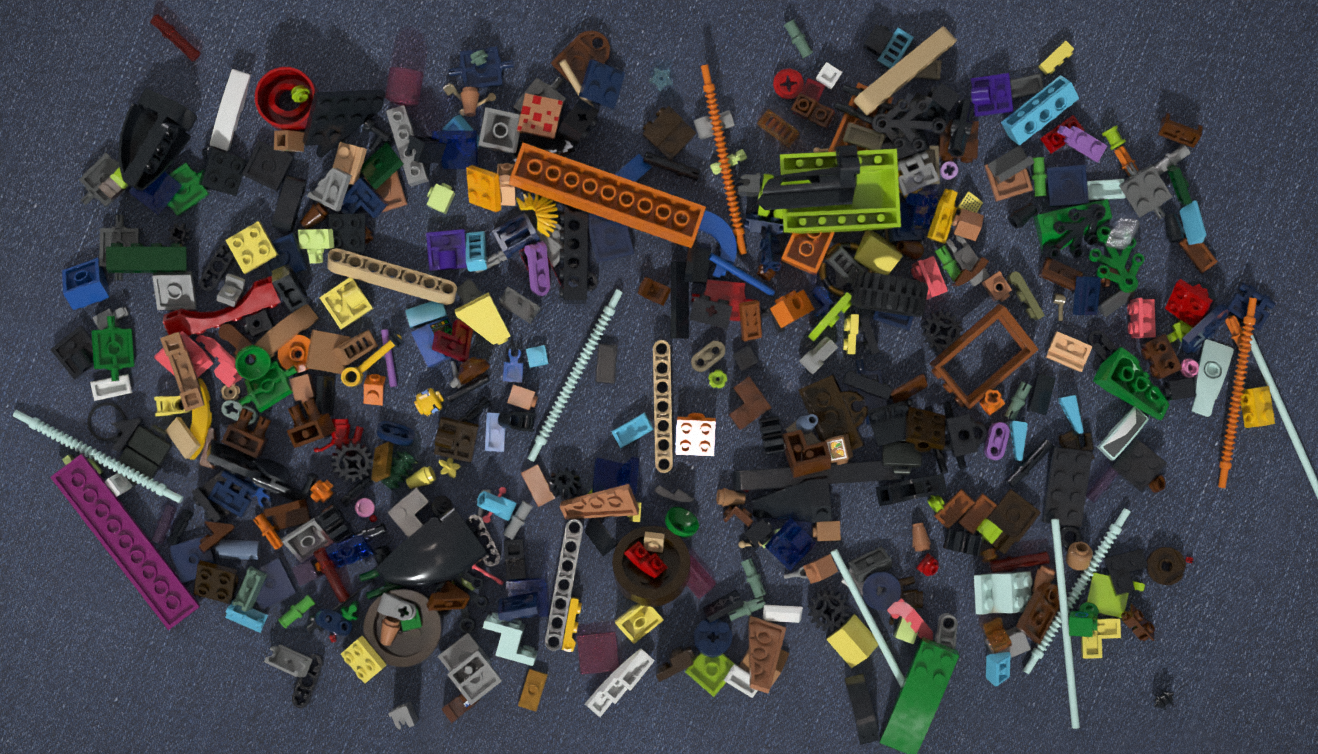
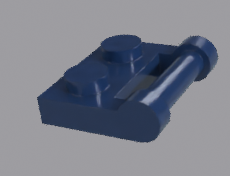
[492,212,541,259]

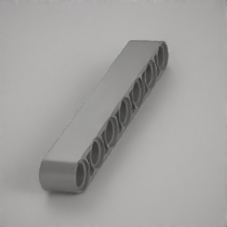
[545,519,584,651]

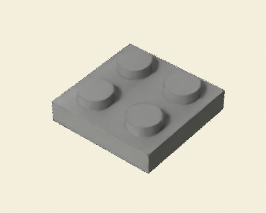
[152,272,197,310]

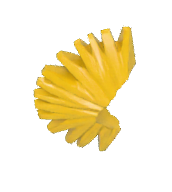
[516,193,558,237]

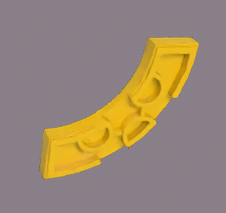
[190,378,212,460]

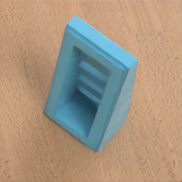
[877,27,914,69]
[466,231,487,272]
[1058,395,1084,434]
[1010,421,1028,461]

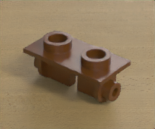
[1121,604,1155,641]

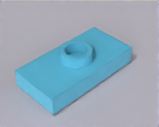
[611,413,654,448]

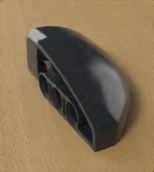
[118,88,198,191]
[376,507,487,587]

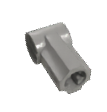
[694,110,735,140]
[799,336,838,375]

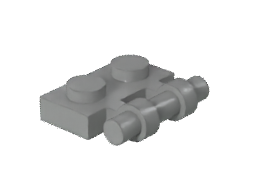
[898,151,940,196]

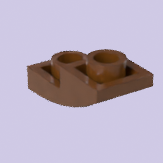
[791,93,835,129]

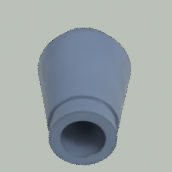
[796,414,818,434]

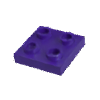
[971,73,1014,117]
[426,229,467,271]

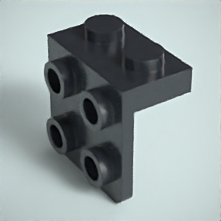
[191,469,248,523]

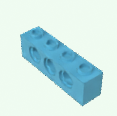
[1001,75,1079,145]

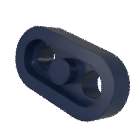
[377,421,415,446]
[315,608,352,636]

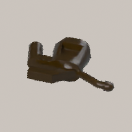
[1058,430,1095,459]
[889,576,923,625]

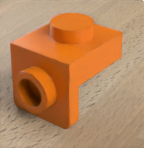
[363,374,386,406]

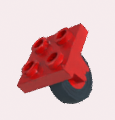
[1165,279,1216,328]

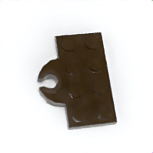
[798,374,868,450]

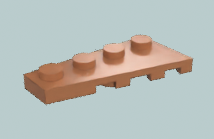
[560,484,639,519]
[748,616,786,694]

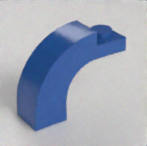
[698,210,737,279]

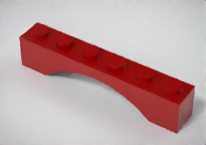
[163,276,281,336]

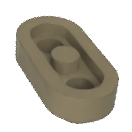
[691,341,725,372]

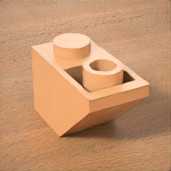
[497,163,517,206]

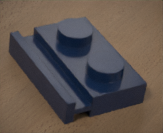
[1073,276,1101,315]

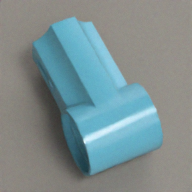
[477,491,517,521]

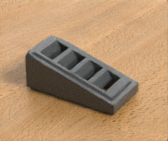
[825,246,865,287]

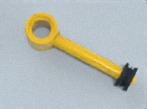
[341,332,404,386]

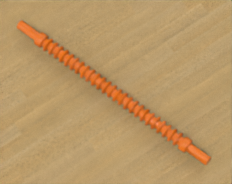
[701,64,747,255]
[1218,298,1257,488]

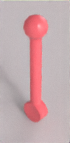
[483,487,506,523]
[472,564,504,585]

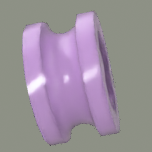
[940,161,958,180]

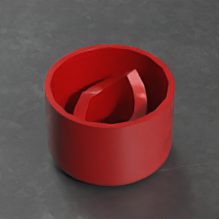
[255,67,319,132]

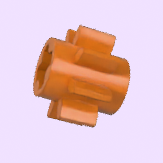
[310,480,334,503]

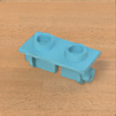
[225,600,268,633]

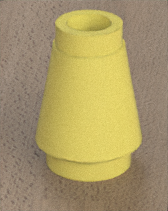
[406,466,436,489]

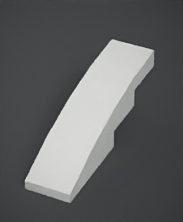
[210,69,251,151]
[585,648,655,717]

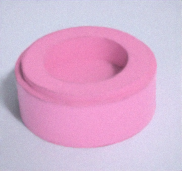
[355,498,375,517]

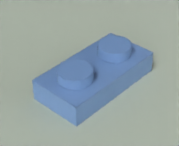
[485,413,506,452]

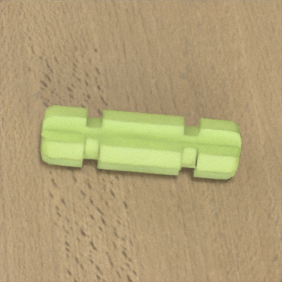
[710,149,747,175]

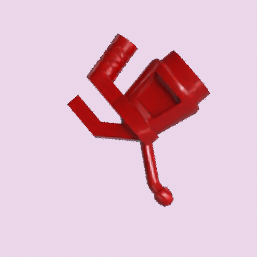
[314,418,364,452]

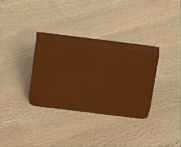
[890,374,928,403]

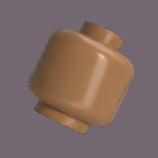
[1066,542,1093,570]

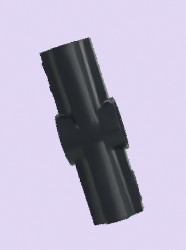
[947,99,975,157]

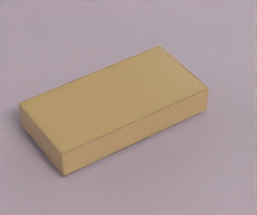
[165,417,201,459]

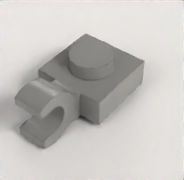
[92,307,129,330]

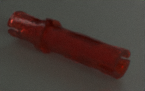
[150,14,201,62]
[313,548,350,602]
[990,551,1050,573]

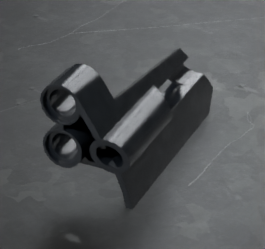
[757,145,860,210]

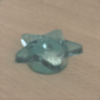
[649,67,673,92]

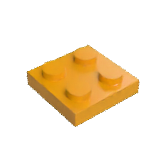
[466,165,501,212]

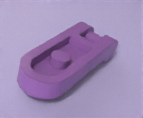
[524,241,550,296]

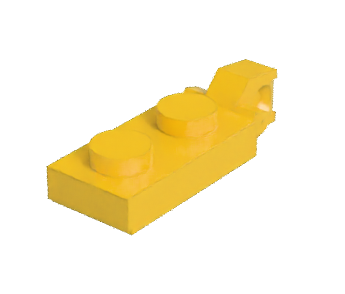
[927,189,958,244]
[562,597,582,652]

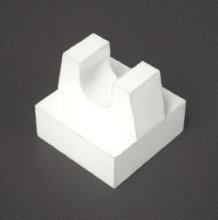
[816,62,842,89]
[105,473,133,497]

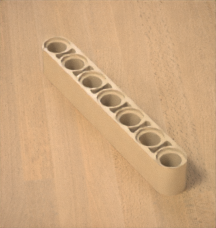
[854,26,957,115]
[327,248,457,305]
[653,340,673,473]

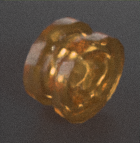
[980,548,999,563]

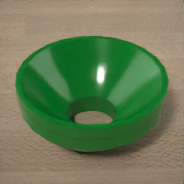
[235,345,271,380]
[665,507,699,538]

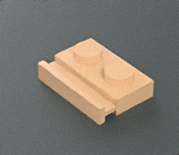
[333,142,367,185]
[1045,332,1092,372]

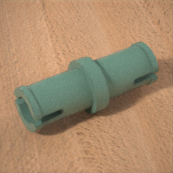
[784,19,813,58]
[1004,381,1032,421]
[740,558,767,598]
[728,596,766,621]

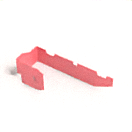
[196,335,243,388]
[887,598,933,641]

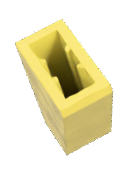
[455,292,510,345]

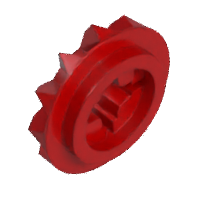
[773,69,804,99]

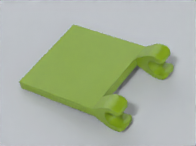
[1087,572,1145,618]

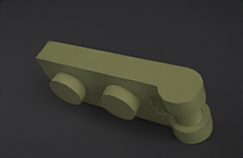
[1007,271,1045,321]

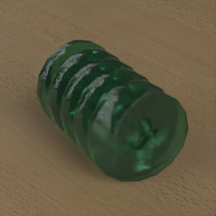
[380,449,419,491]

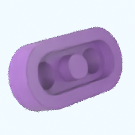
[984,422,1010,460]

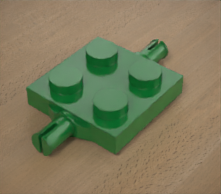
[153,163,209,216]
[91,316,134,382]
[238,361,298,412]

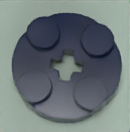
[862,572,901,610]
[693,619,732,658]

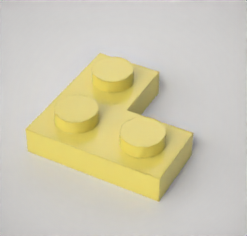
[843,314,859,355]
[1081,618,1121,659]

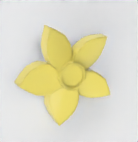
[439,458,461,478]

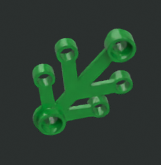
[1089,226,1145,293]

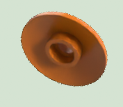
[278,335,310,373]

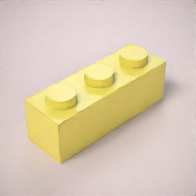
[1038,41,1074,75]

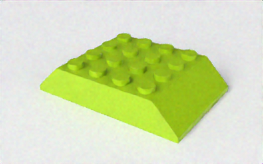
[780,149,901,234]

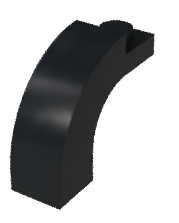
[875,473,947,506]
[844,674,879,745]

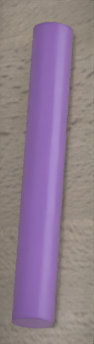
[381,329,398,387]

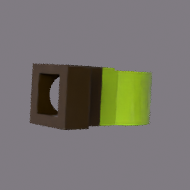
[98,167,128,200]
[976,518,1015,554]

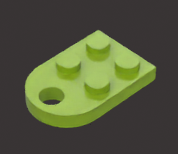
[808,292,852,342]

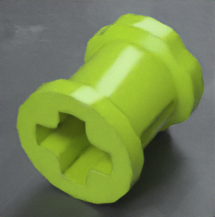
[1102,125,1126,150]

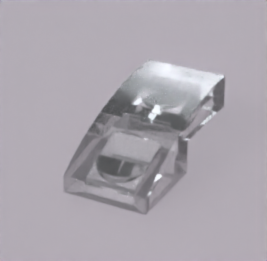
[1105,217,1140,249]

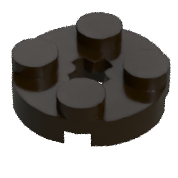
[1146,547,1186,585]

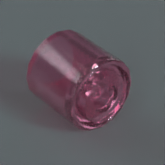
[385,67,424,106]

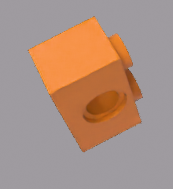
[770,289,815,328]

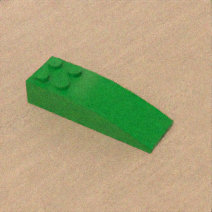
[879,637,959,754]

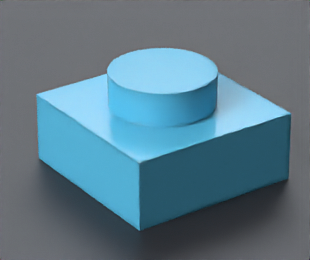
[526,345,549,368]

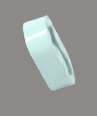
[221,400,258,425]

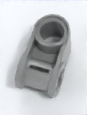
[377,592,417,621]
[935,613,958,649]

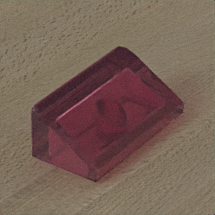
[687,555,716,599]

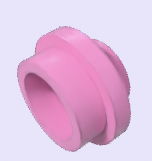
[1180,359,1199,378]

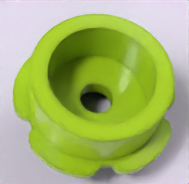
[291,85,310,103]
[708,370,727,388]
[927,495,945,512]

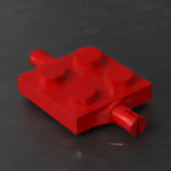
[691,280,757,322]

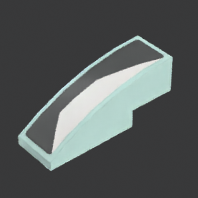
[1097,406,1149,460]

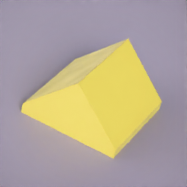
[854,230,902,275]
[615,603,664,644]
[826,614,878,668]

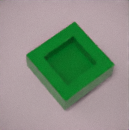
[400,607,422,631]

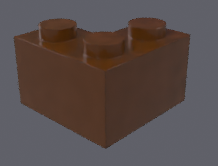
[729,377,772,430]
[783,430,831,478]

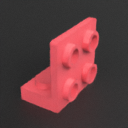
[911,256,948,300]
[1127,298,1156,338]
[154,331,214,378]

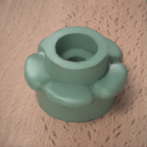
[470,49,488,66]

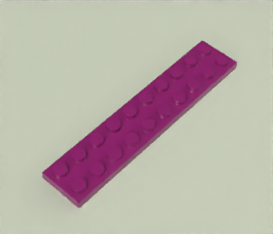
[50,453,200,630]

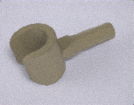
[443,83,462,102]
[1053,293,1066,321]

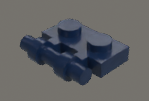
[1227,283,1276,330]
[208,469,258,518]

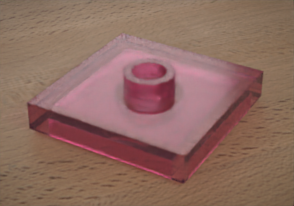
[577,632,619,675]

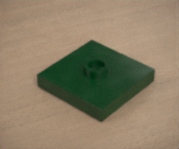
[361,142,404,189]

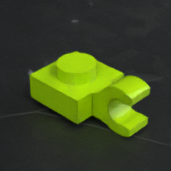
[1167,320,1193,343]

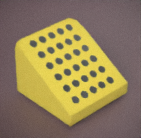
[957,191,983,213]

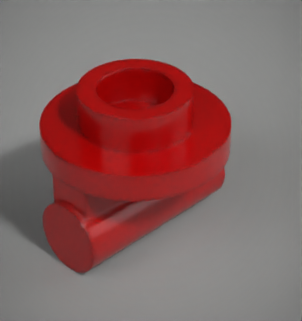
[916,554,939,576]

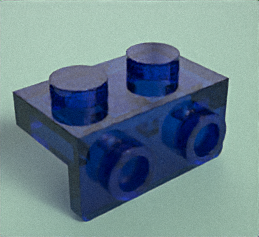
[810,285,833,317]

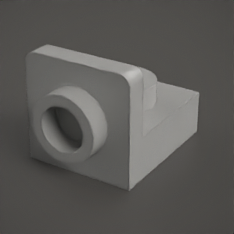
[217,273,245,307]

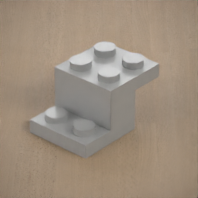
[437,633,502,705]

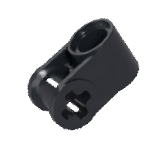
[498,411,536,432]

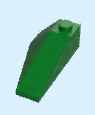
[1033,199,1112,254]
[1093,347,1169,420]

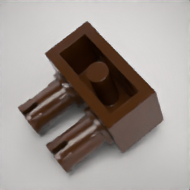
[1141,334,1182,379]
[287,398,336,448]
[221,408,271,458]

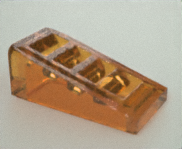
[757,109,800,148]

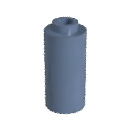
[216,539,261,560]

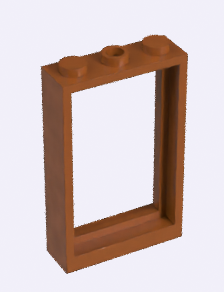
[929,304,1039,409]

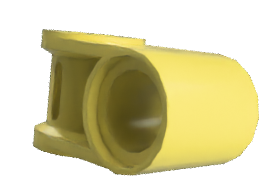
[154,396,191,416]

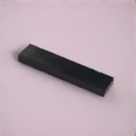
[671,261,689,339]

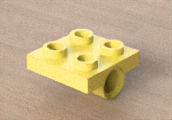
[226,221,278,274]
[320,277,373,330]
[341,636,387,683]

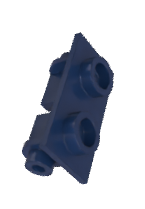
[744,212,783,236]
[760,231,782,273]

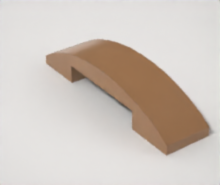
[250,304,320,360]
[160,332,205,412]

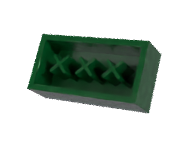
[106,243,187,273]

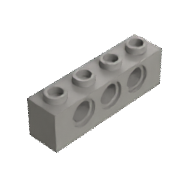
[386,105,429,187]

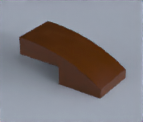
[952,257,989,287]

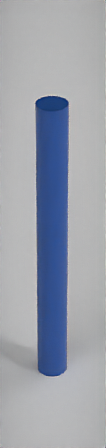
[708,253,775,297]

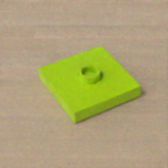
[685,653,737,697]

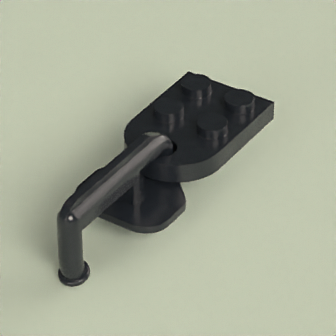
[207,439,318,501]

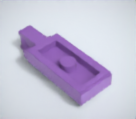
[1057,125,1107,162]

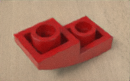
[1040,115,1084,154]
[624,541,668,578]

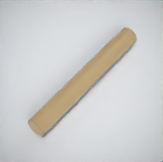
[559,59,594,107]

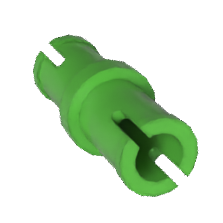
[1032,157,1047,196]
[934,245,960,282]
[278,595,316,628]

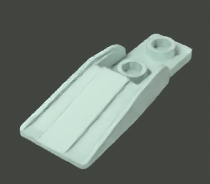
[1192,339,1234,417]

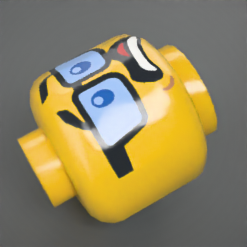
[414,388,444,416]

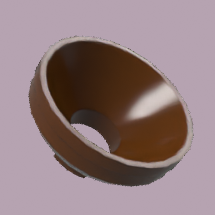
[458,357,491,385]

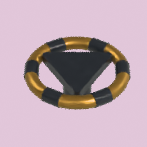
[819,242,874,297]

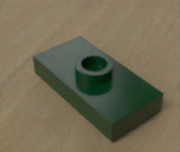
[1167,165,1192,205]

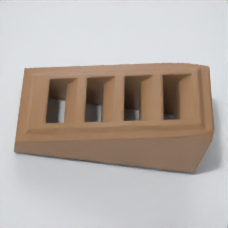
[333,329,378,365]

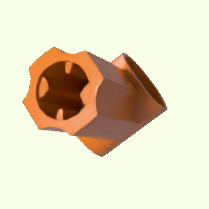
[979,389,1005,416]

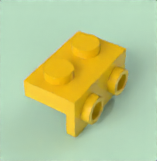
[1240,386,1275,428]

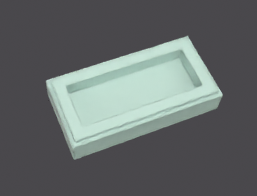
[1087,179,1126,201]

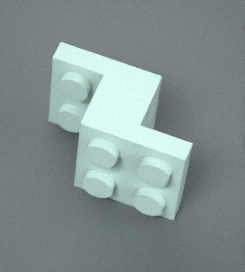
[974,571,1033,614]
[483,613,538,666]

